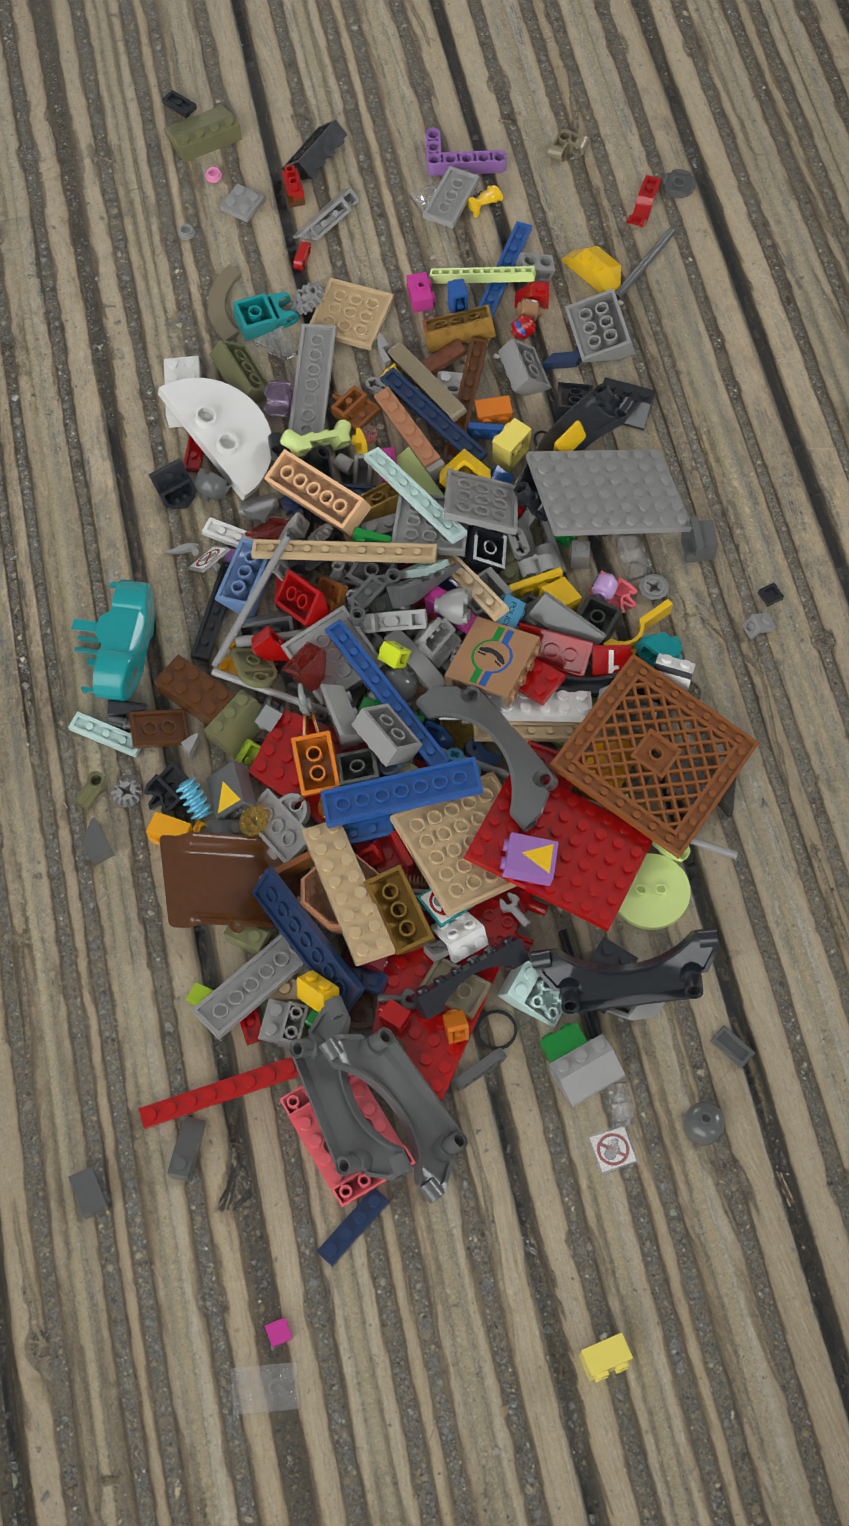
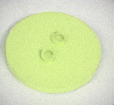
[618,853,691,930]

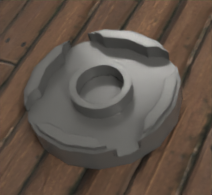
[663,169,696,198]

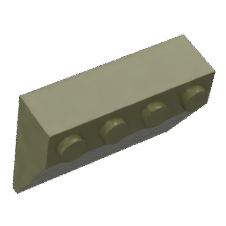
[164,105,242,163]

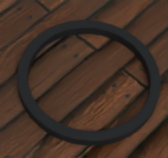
[476,1010,517,1050]

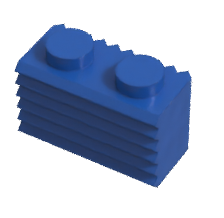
[447,279,468,313]

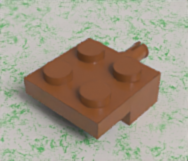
[331,385,381,432]
[317,575,348,615]

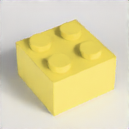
[492,418,532,472]
[579,1333,633,1383]

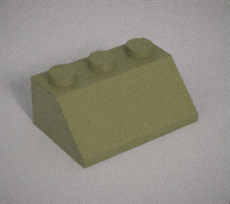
[204,689,263,759]

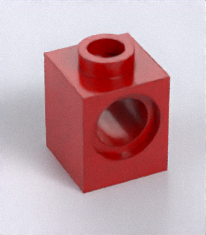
[378,999,412,1034]

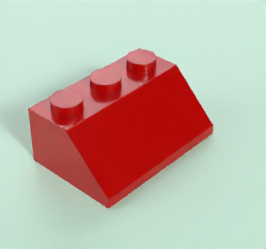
[274,569,329,627]

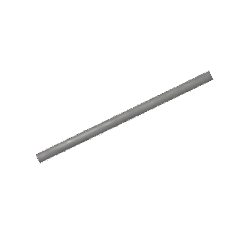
[211,535,290,668]

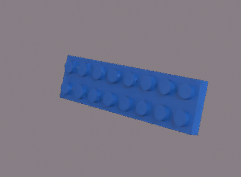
[320,756,484,828]

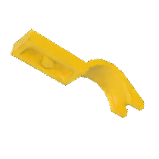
[603,599,673,649]

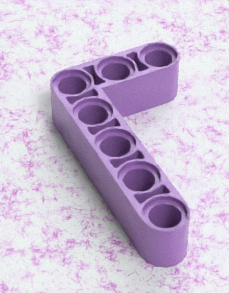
[426,128,507,176]

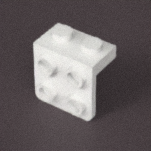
[431,912,489,963]

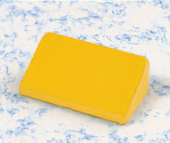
[554,420,586,451]

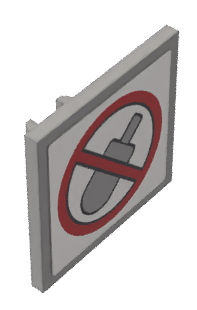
[188,545,230,573]

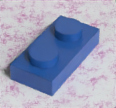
[468,422,504,440]

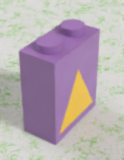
[500,832,558,886]

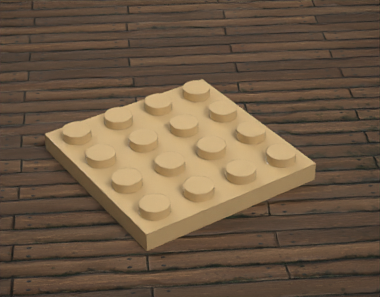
[309,278,394,351]

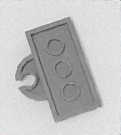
[242,788,311,863]

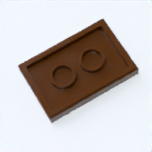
[128,709,189,749]

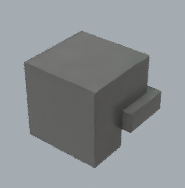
[681,516,718,563]

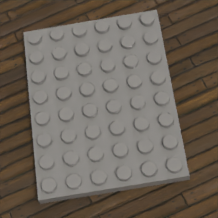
[526,449,692,536]

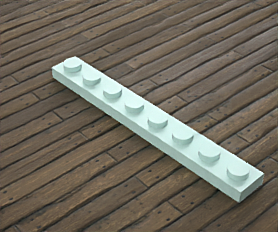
[364,447,467,544]

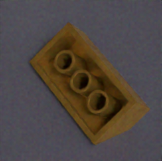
[422,304,496,353]
[358,481,399,528]
[364,865,436,955]

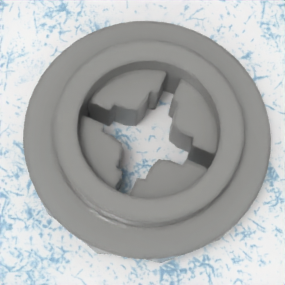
[308,523,333,541]
[639,574,669,601]
[111,778,142,807]

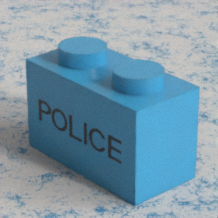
[490,593,526,629]

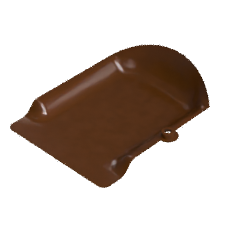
[160,832,300,933]

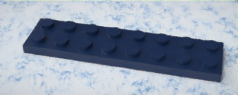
[251,867,365,1013]

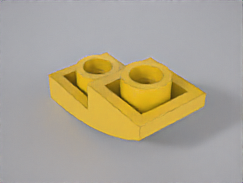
[352,428,368,454]

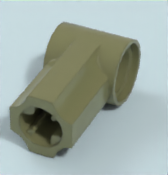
[74,771,108,811]

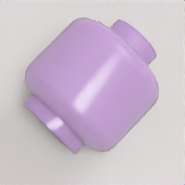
[591,573,618,601]

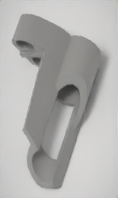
[518,508,566,580]

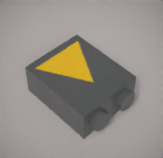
[206,761,257,820]

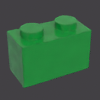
[540,1022,588,1064]

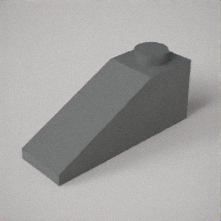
[168,1117,207,1182]

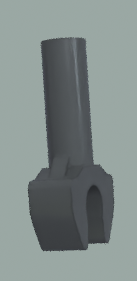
[378,989,416,1011]

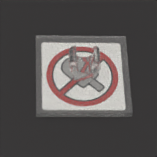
[586,1123,640,1176]

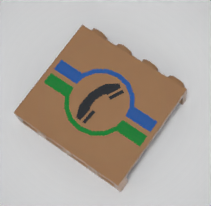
[445,616,542,707]

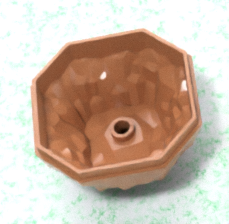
[301,854,379,935]

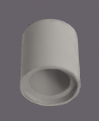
[333,453,354,475]

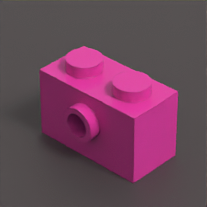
[406,272,436,313]

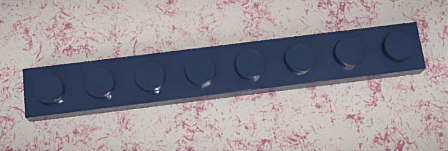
[380,367,488,462]

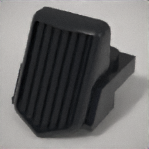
[148,458,198,509]

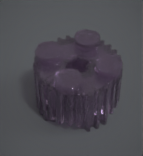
[264,380,293,417]

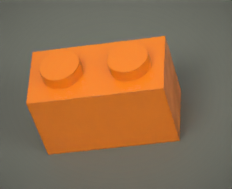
[474,395,513,425]

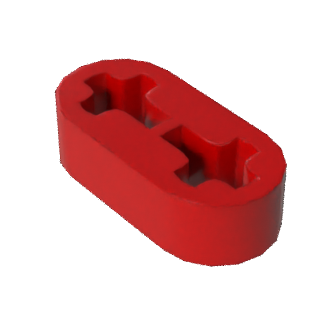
[293,241,312,271]

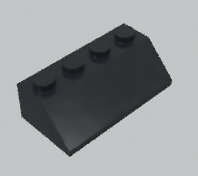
[281,119,348,180]

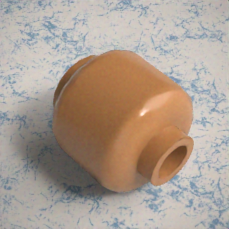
[516,298,542,322]

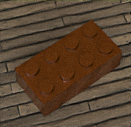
[154,654,236,726]

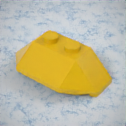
[561,246,621,293]

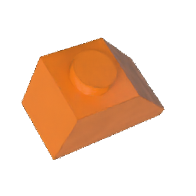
[443,1009,469,1044]

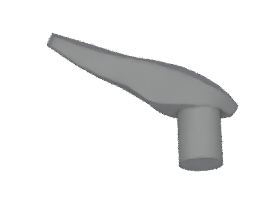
[165,543,199,556]

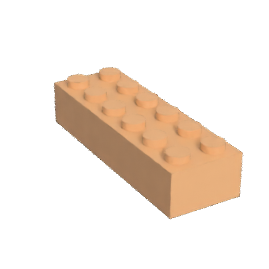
[264,449,372,537]

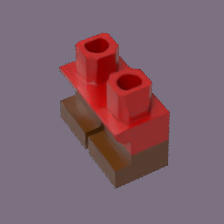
[281,165,305,208]

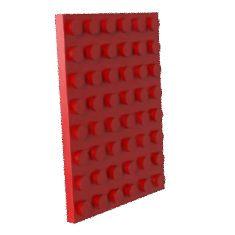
[463,774,653,932]

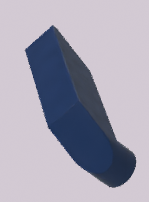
[543,346,582,370]

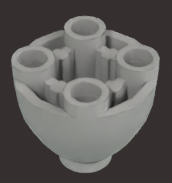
[434,588,472,625]

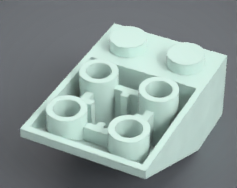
[497,961,563,1027]

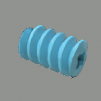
[176,776,214,820]

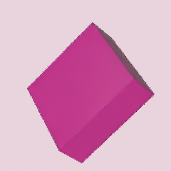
[265,1317,293,1347]

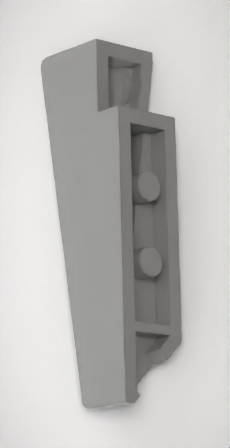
[293,187,360,241]

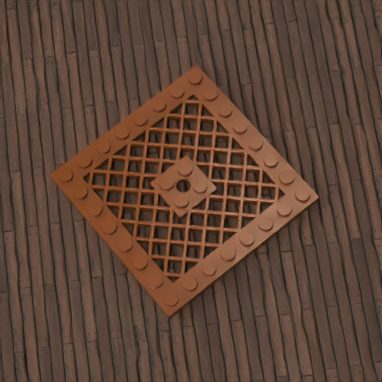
[549,654,759,859]

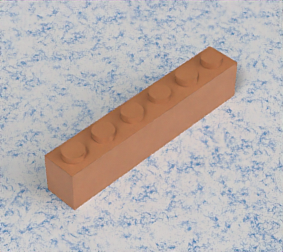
[373,386,441,474]

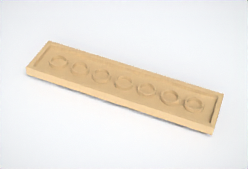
[302,822,395,966]

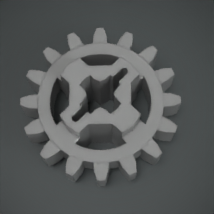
[290,281,325,315]

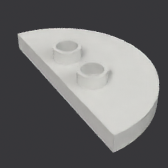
[158,378,271,500]

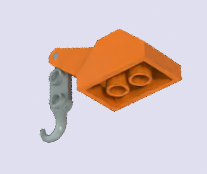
[291,683,341,797]

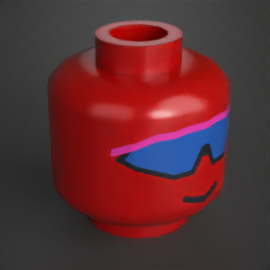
[510,315,536,341]

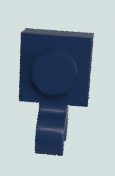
[278,495,303,516]

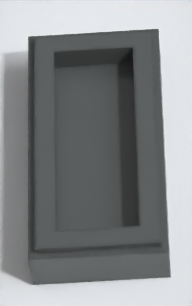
[710,1025,755,1069]

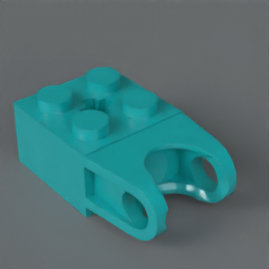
[233,292,299,341]

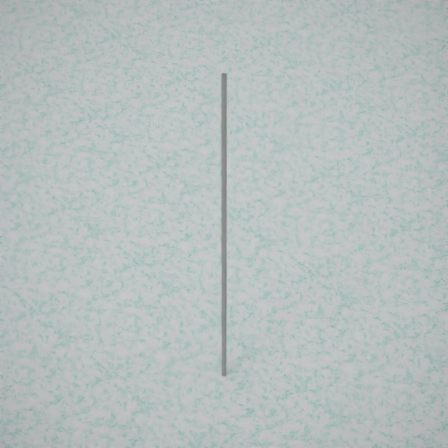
[212,668,738,859]

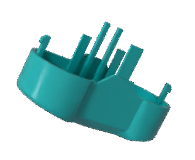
[71,579,155,702]

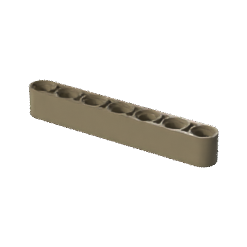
[386,341,467,423]

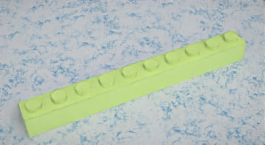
[429,266,536,284]

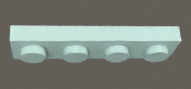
[68,711,141,758]

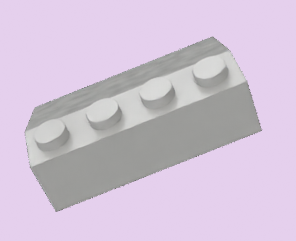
[565,288,635,362]

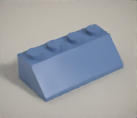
[215,538,273,616]

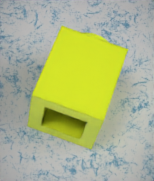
[377,641,412,669]

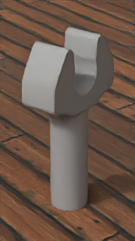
[500,893,530,928]

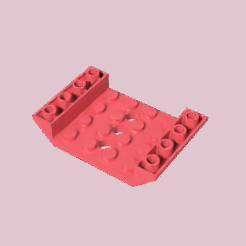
[279,1073,416,1208]

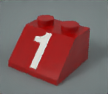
[590,645,631,677]

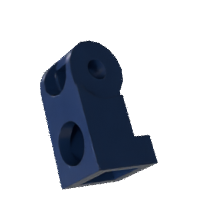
[463,739,502,766]

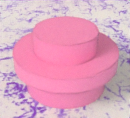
[205,167,222,183]

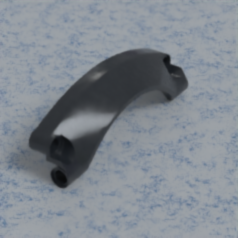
[514,383,637,521]

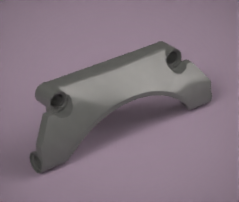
[416,686,559,832]
[289,996,413,1181]
[318,1027,468,1204]

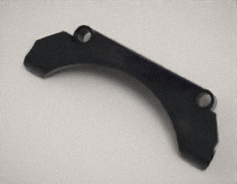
[268,432,346,575]
[531,927,719,1014]

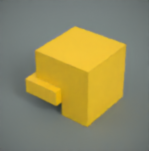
[538,576,582,612]

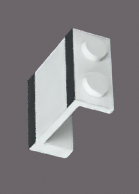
[650,653,696,706]

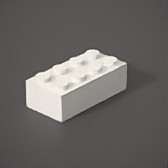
[164,356,202,428]

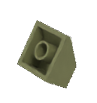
[223,922,278,955]

